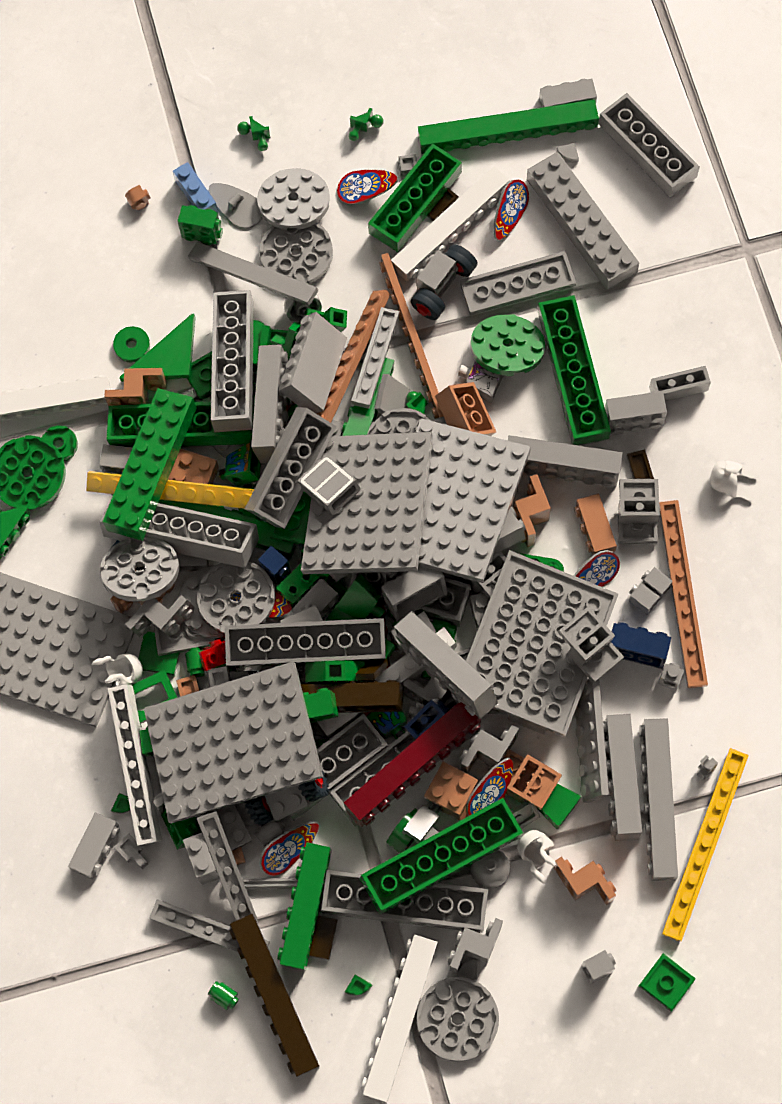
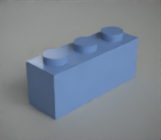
[173,162,218,212]

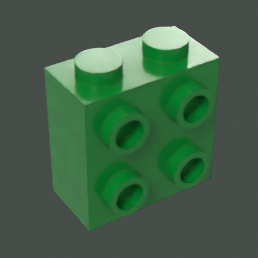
[177,205,223,245]

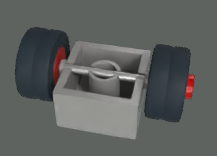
[410,244,478,320]

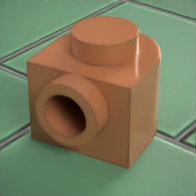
[125,184,151,210]

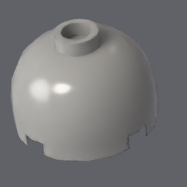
[284,294,322,324]
[470,850,510,889]

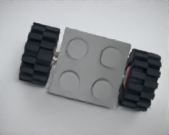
[244,771,329,826]

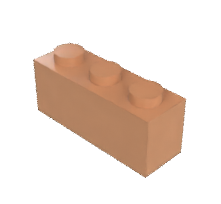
[574,493,617,555]

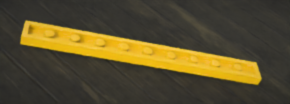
[86,471,254,509]
[661,748,749,942]

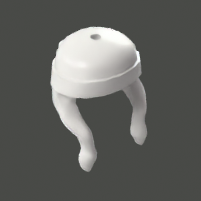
[710,460,759,501]
[92,653,142,686]
[517,830,556,884]

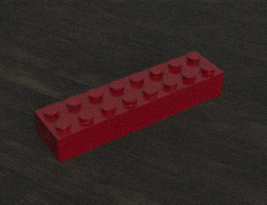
[343,702,481,828]

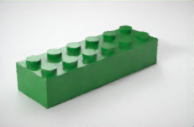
[368,143,462,252]
[277,842,332,971]

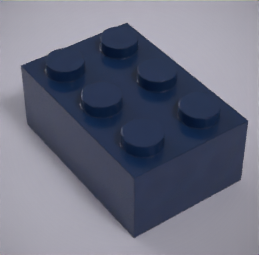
[611,622,672,669]

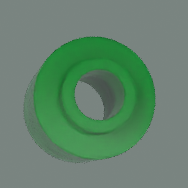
[430,618,457,640]
[185,648,205,677]
[207,981,239,1010]

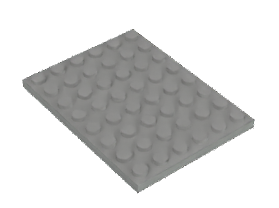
[416,418,531,583]
[301,432,433,574]
[466,550,618,737]
[0,572,134,727]
[144,662,323,824]

